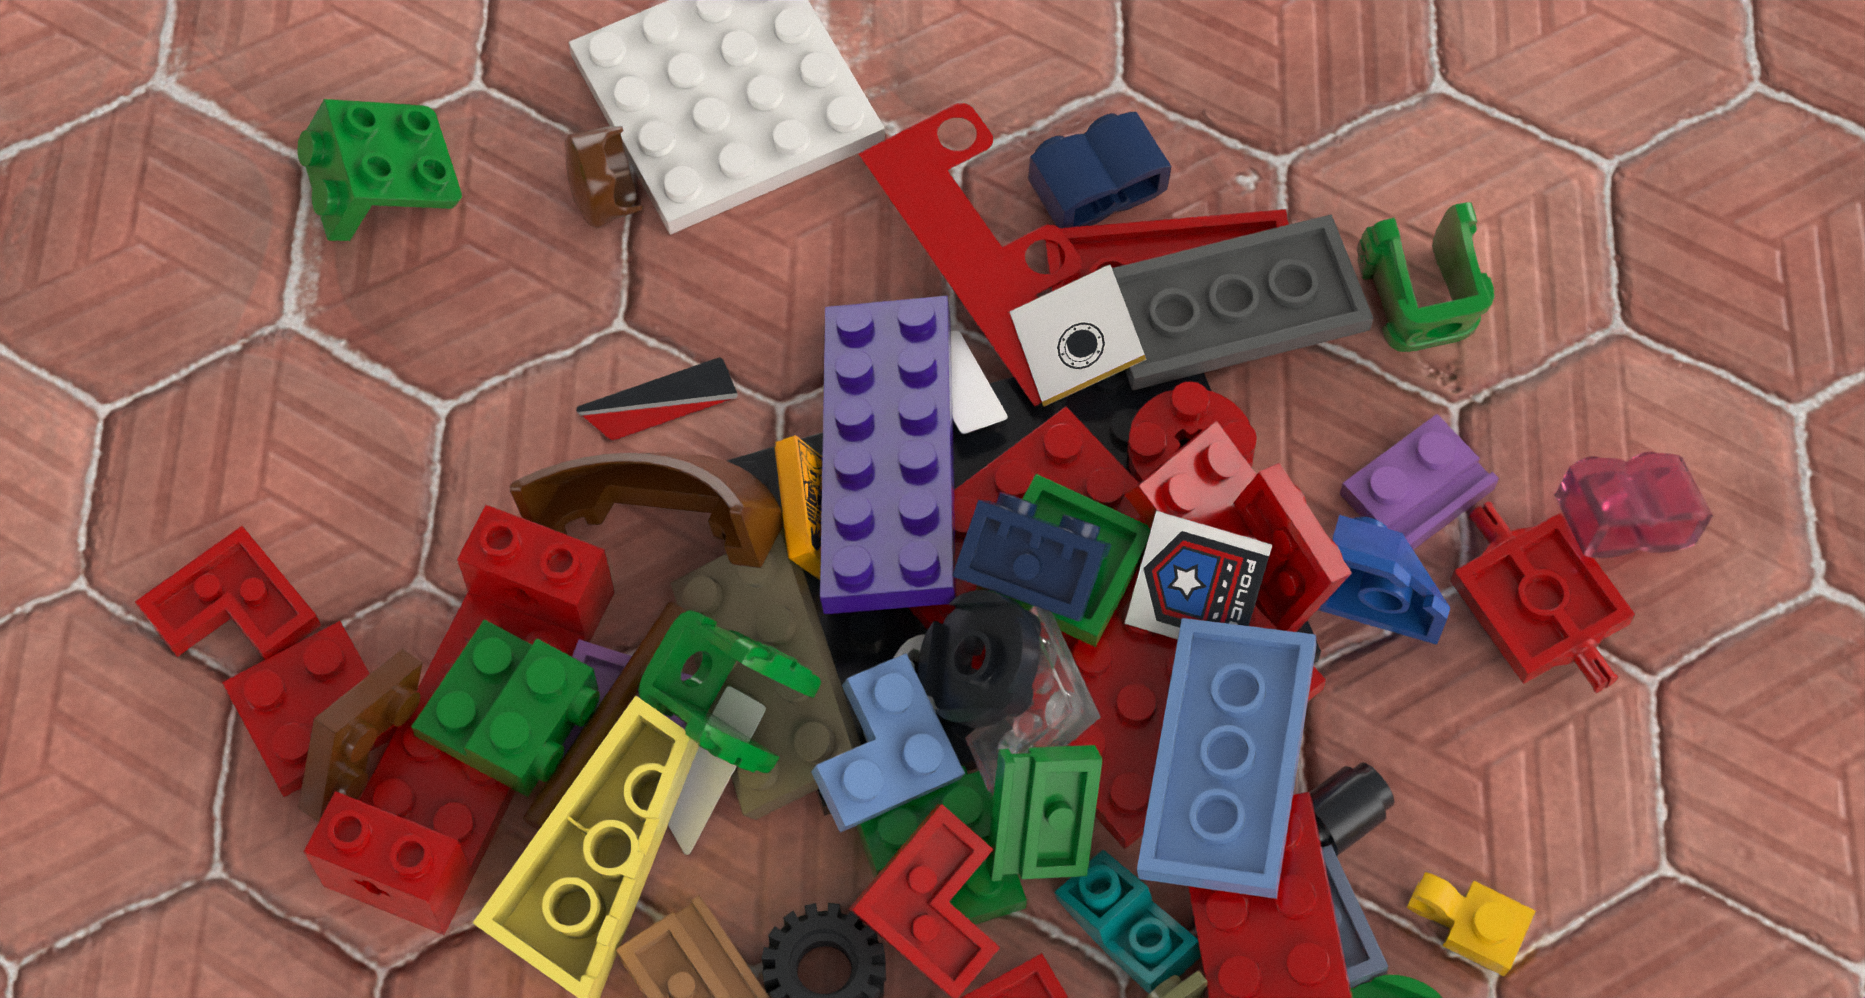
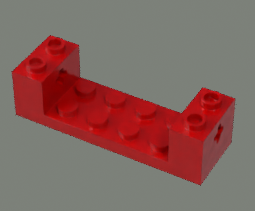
[303,505,615,935]

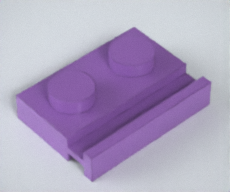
[1340,414,1499,550]

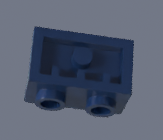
[952,492,1112,622]

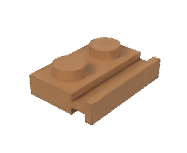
[616,895,770,998]

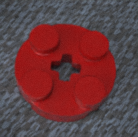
[1127,381,1257,482]

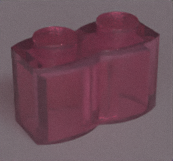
[1554,452,1713,558]

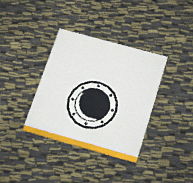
[1010,265,1147,407]

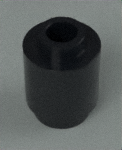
[1309,762,1395,856]

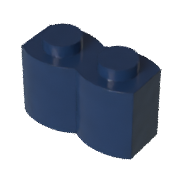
[1028,112,1172,228]

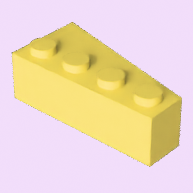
[473,696,699,998]

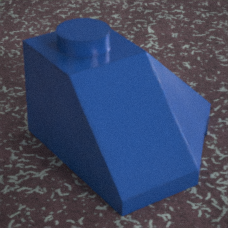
[1318,515,1450,645]

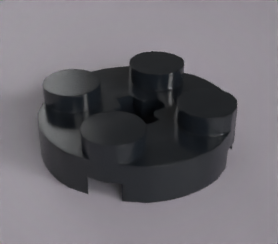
[918,590,1041,728]

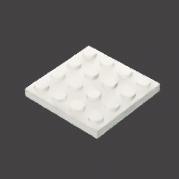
[568,0,885,235]

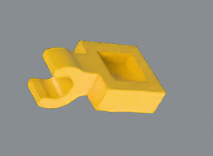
[1406,872,1536,976]

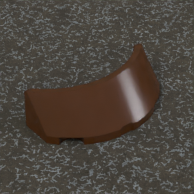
[510,453,784,568]

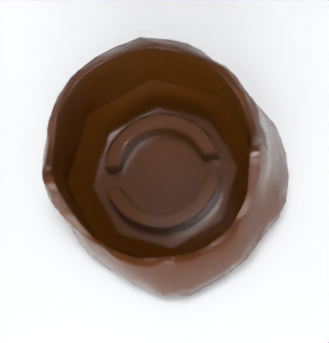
[565,126,643,229]

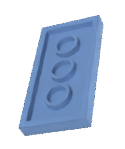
[1137,618,1317,899]

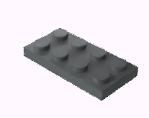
[1112,214,1374,391]

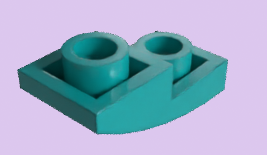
[1054,849,1201,994]

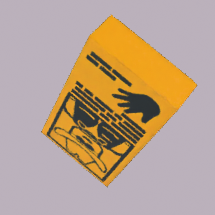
[774,435,823,580]

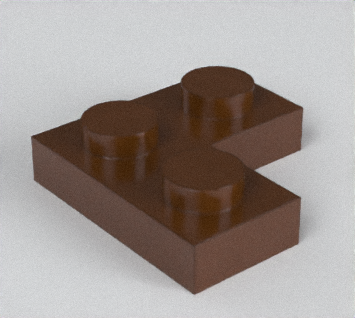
[298,649,423,822]

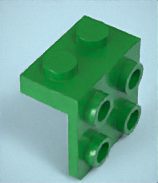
[297,99,462,241]

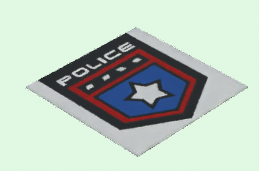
[1125,511,1272,639]

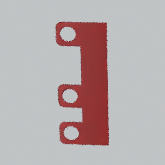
[858,103,1082,406]

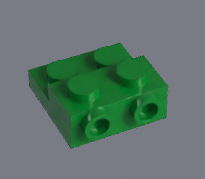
[411,619,600,797]
[857,766,1027,925]

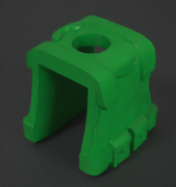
[1357,202,1495,352]
[638,610,821,773]

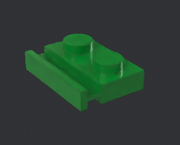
[985,745,1102,881]

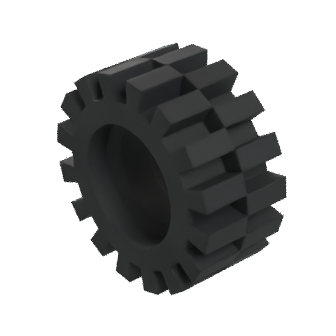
[762,902,886,998]

